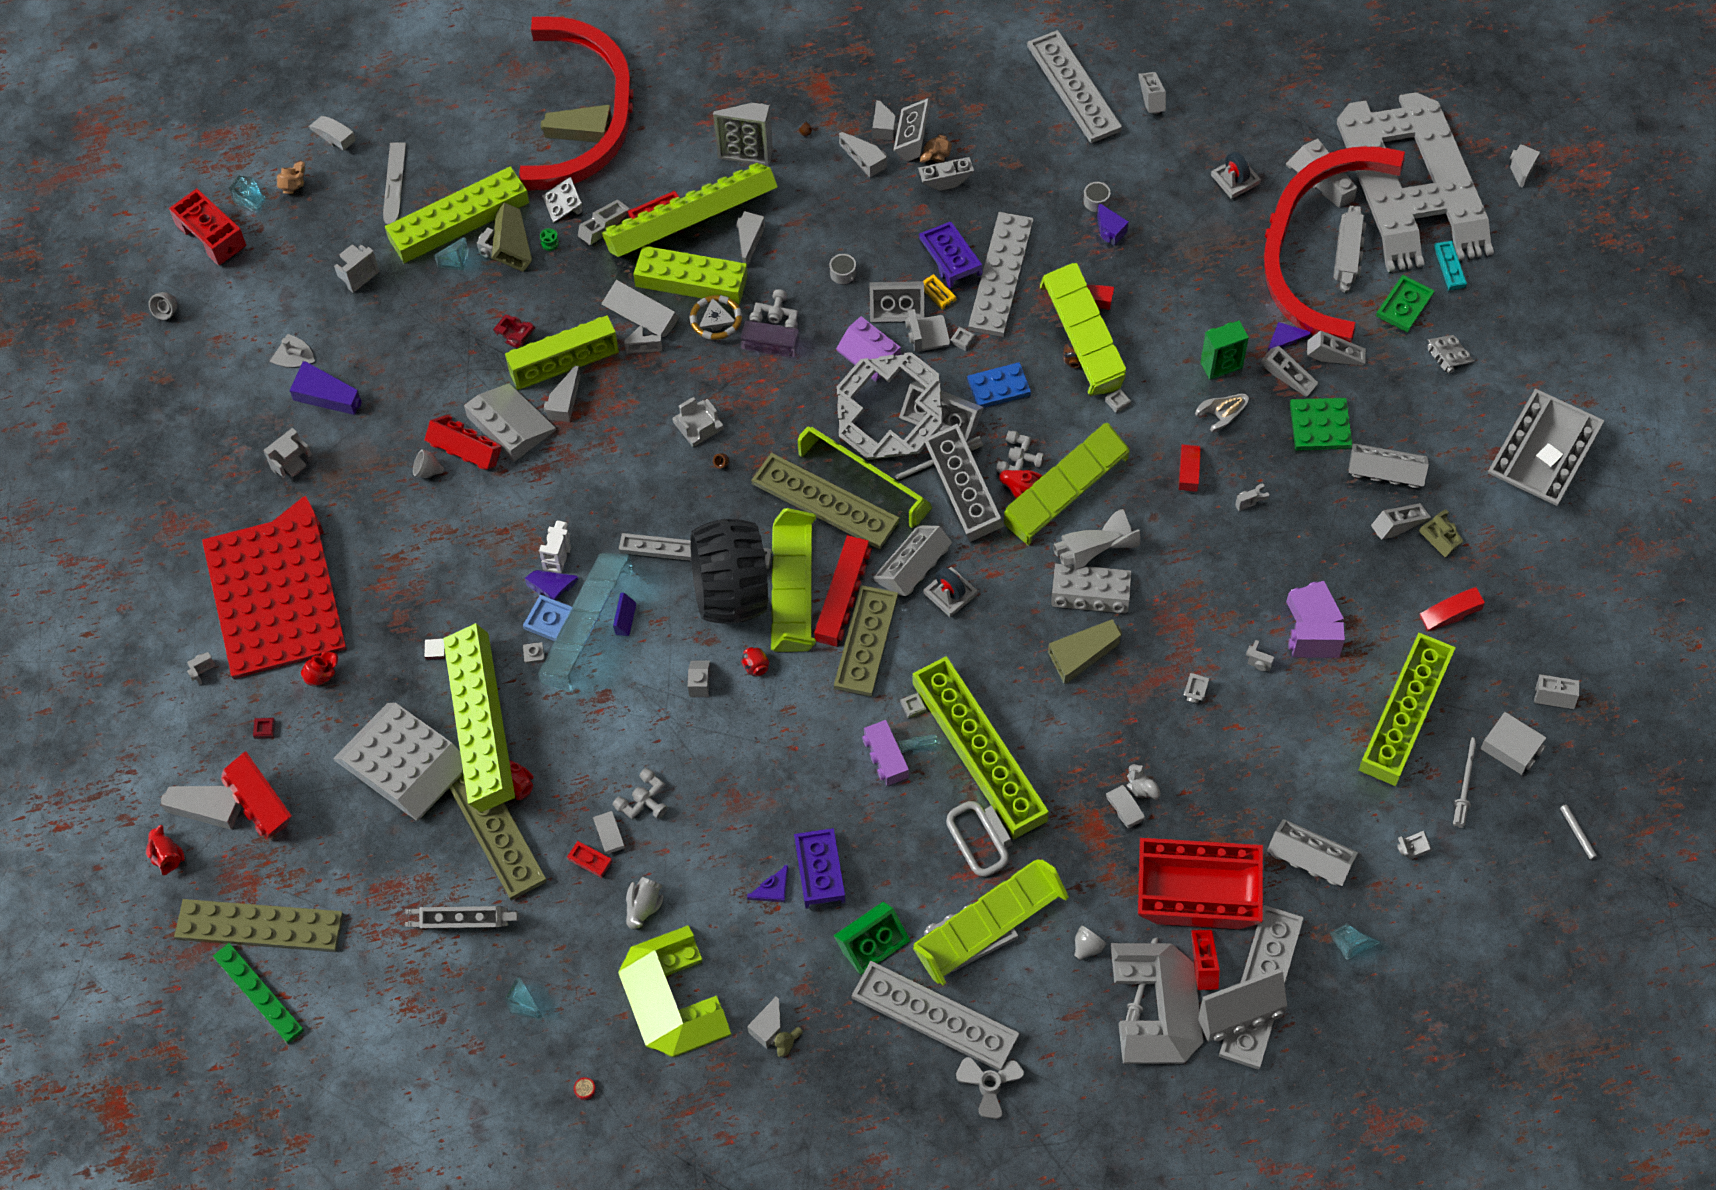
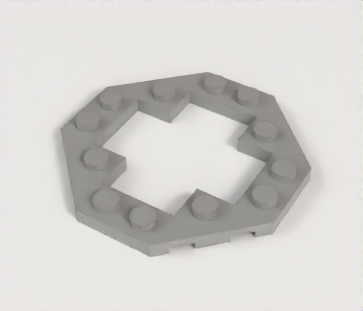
[837,352,943,460]

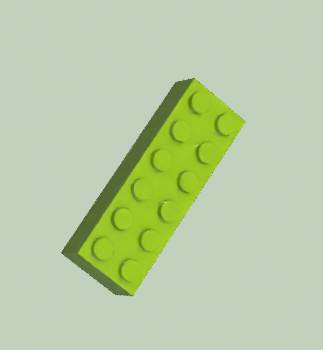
[633,246,748,305]
[505,315,619,390]

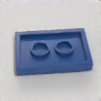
[967,362,1031,408]

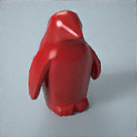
[999,470,1042,499]
[509,760,534,801]
[146,825,185,876]

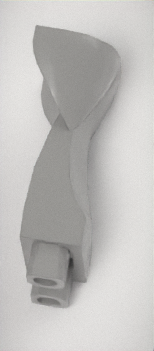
[1053,509,1140,569]

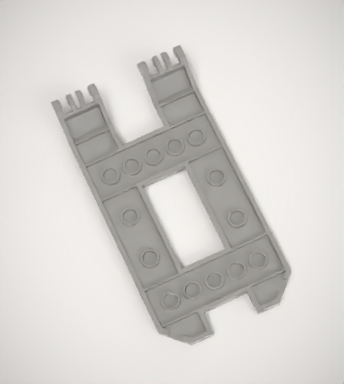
[1337,92,1494,272]

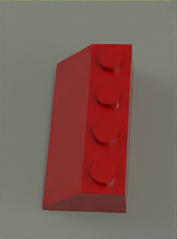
[221,751,292,840]

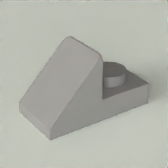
[624,325,662,354]

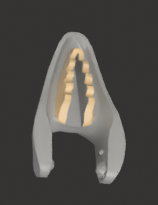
[1195,394,1249,433]

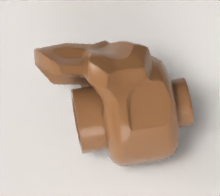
[920,135,952,163]
[277,162,305,194]

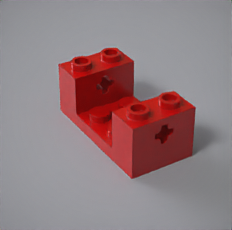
[169,188,247,266]

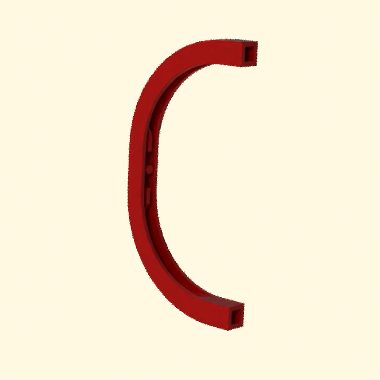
[519,17,634,190]
[1264,146,1405,343]

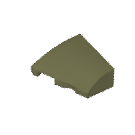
[1419,509,1463,557]

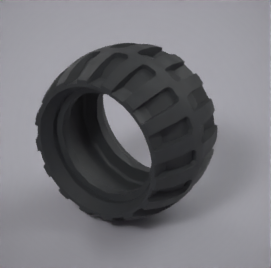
[690,519,768,624]

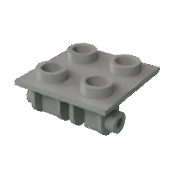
[543,177,583,223]
[1427,335,1474,374]

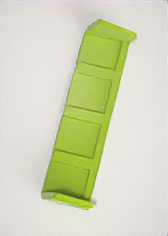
[1040,263,1126,396]
[1004,423,1130,545]
[798,427,932,528]
[771,508,816,652]
[913,859,1069,986]

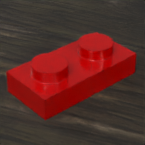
[567,841,612,878]

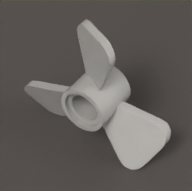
[956,1057,1024,1119]

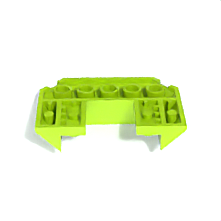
[618,925,731,1058]

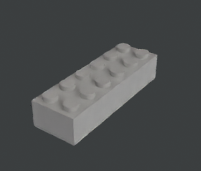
[924,424,1004,542]

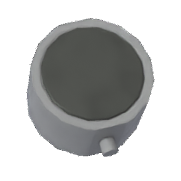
[1083,182,1111,212]
[829,254,857,284]

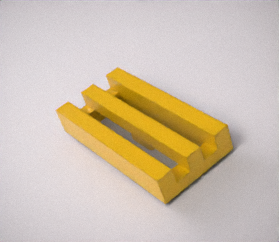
[924,274,956,310]

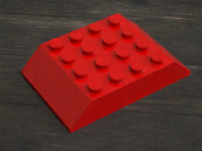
[1138,838,1263,929]

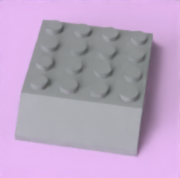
[1487,389,1604,506]
[333,703,463,822]

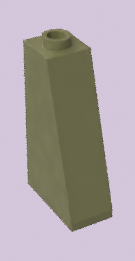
[541,105,612,143]
[491,203,532,272]
[1048,619,1122,684]

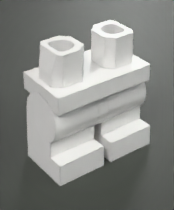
[539,521,571,573]

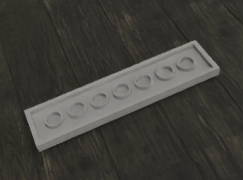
[1027,30,1122,143]
[968,212,1033,337]
[1219,905,1304,1070]
[852,961,1019,1071]

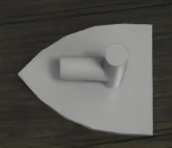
[270,334,315,368]

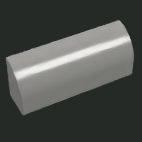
[602,280,680,337]

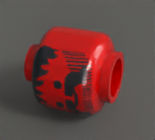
[741,647,769,677]

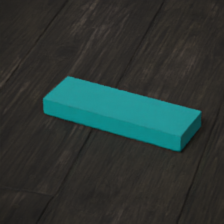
[1434,241,1467,290]

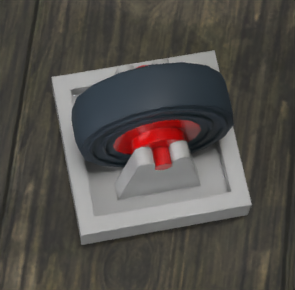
[1211,152,1261,199]
[924,567,978,618]

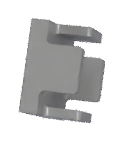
[334,245,380,293]
[672,397,724,447]
[263,428,312,477]

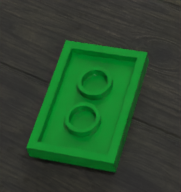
[1376,275,1435,332]

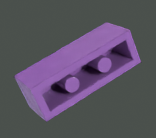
[862,720,909,786]

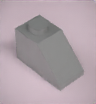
[873,101,898,140]
[1510,144,1540,188]
[688,661,710,697]
[747,997,781,1049]

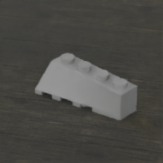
[1286,139,1357,208]

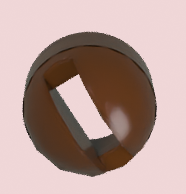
[797,121,812,137]
[713,453,729,469]

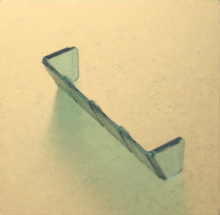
[538,552,633,693]

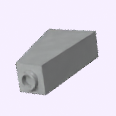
[161,786,242,830]

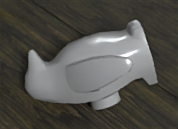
[626,877,663,930]

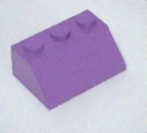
[836,316,901,382]

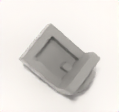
[477,227,494,258]
[1246,640,1274,672]
[523,642,546,663]
[187,652,216,685]
[1184,673,1210,703]
[1398,831,1433,860]

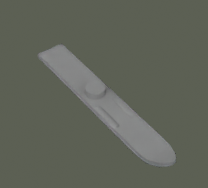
[383,143,406,225]

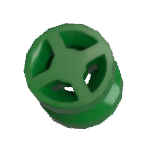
[540,228,559,251]

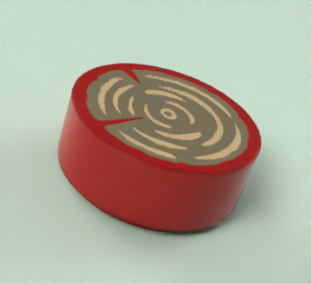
[574,1077,596,1100]

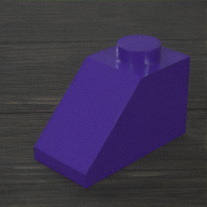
[1097,204,1129,246]

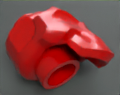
[301,652,338,686]

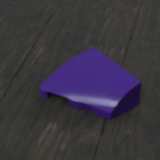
[525,570,579,600]

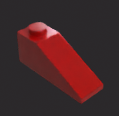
[1191,930,1220,990]

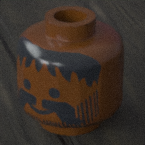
[1063,341,1081,368]

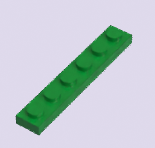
[213,943,304,1044]

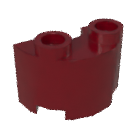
[493,314,536,348]

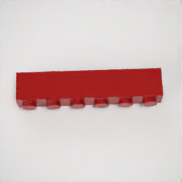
[814,535,872,647]

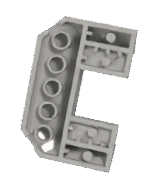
[1111,943,1203,1064]

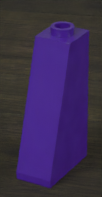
[289,361,362,415]

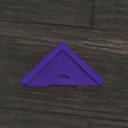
[1267,322,1311,352]
[747,865,788,902]

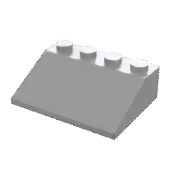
[713,103,773,166]
[464,384,556,462]
[1198,968,1287,1042]

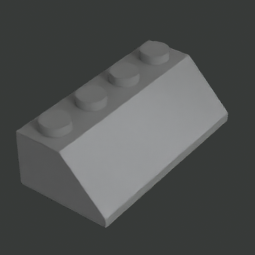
[899,381,984,442]
[1348,443,1429,488]
[872,525,952,596]
[1267,819,1358,886]

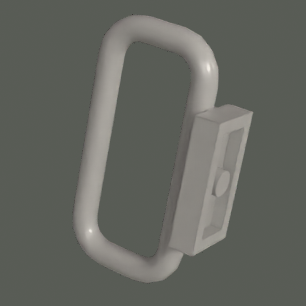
[946,801,1013,877]

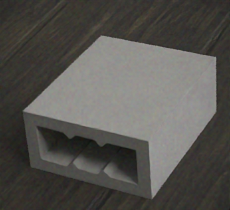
[1481,712,1546,775]

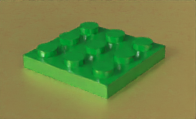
[1290,398,1352,450]

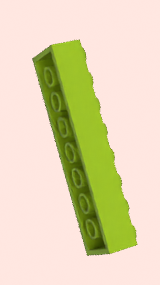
[385,166,529,263]
[1358,632,1456,786]

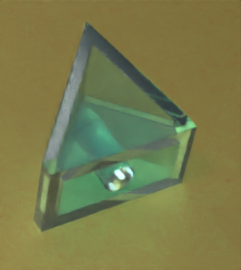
[229,175,265,211]
[434,237,469,270]
[1330,924,1380,960]
[505,977,542,1019]

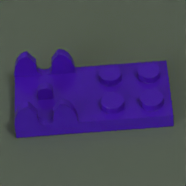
[919,221,983,288]
[794,828,846,909]

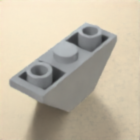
[918,157,974,191]

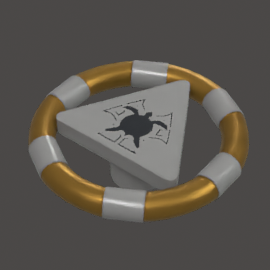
[689,295,742,340]

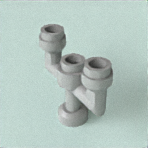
[749,290,799,333]
[996,430,1044,474]
[613,768,668,820]

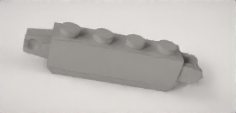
[1334,206,1366,293]
[405,906,519,928]

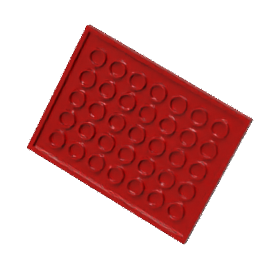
[202,511,347,679]

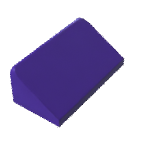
[613,592,636,636]

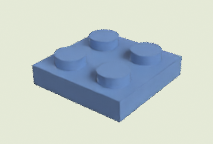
[523,595,575,643]

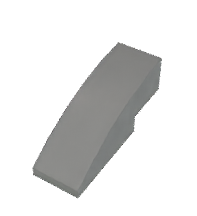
[309,116,356,151]
[578,199,630,245]

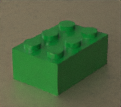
[1200,321,1249,380]

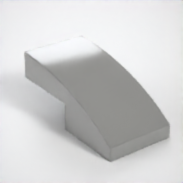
[1106,785,1145,828]
[593,811,625,854]

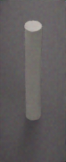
[1560,804,1597,860]

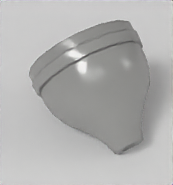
[149,292,177,320]
[413,450,444,478]
[1074,926,1107,960]

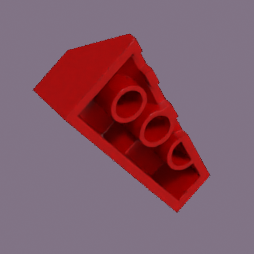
[424,415,502,470]

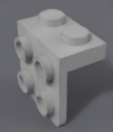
[905,309,950,352]

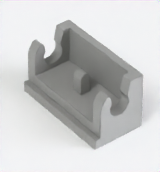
[1534,674,1579,709]

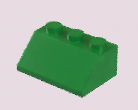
[833,902,911,975]

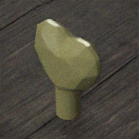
[774,1027,803,1058]

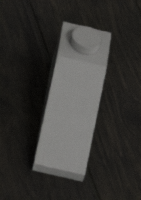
[1139,72,1166,114]
[839,132,888,177]
[737,211,765,267]
[1307,331,1366,365]
[1259,346,1318,397]
[544,366,581,422]
[1371,503,1431,540]

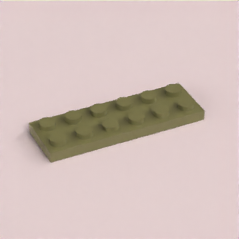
[834,585,898,697]

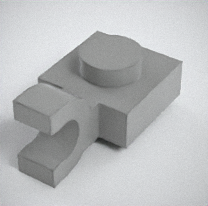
[1235,483,1270,511]

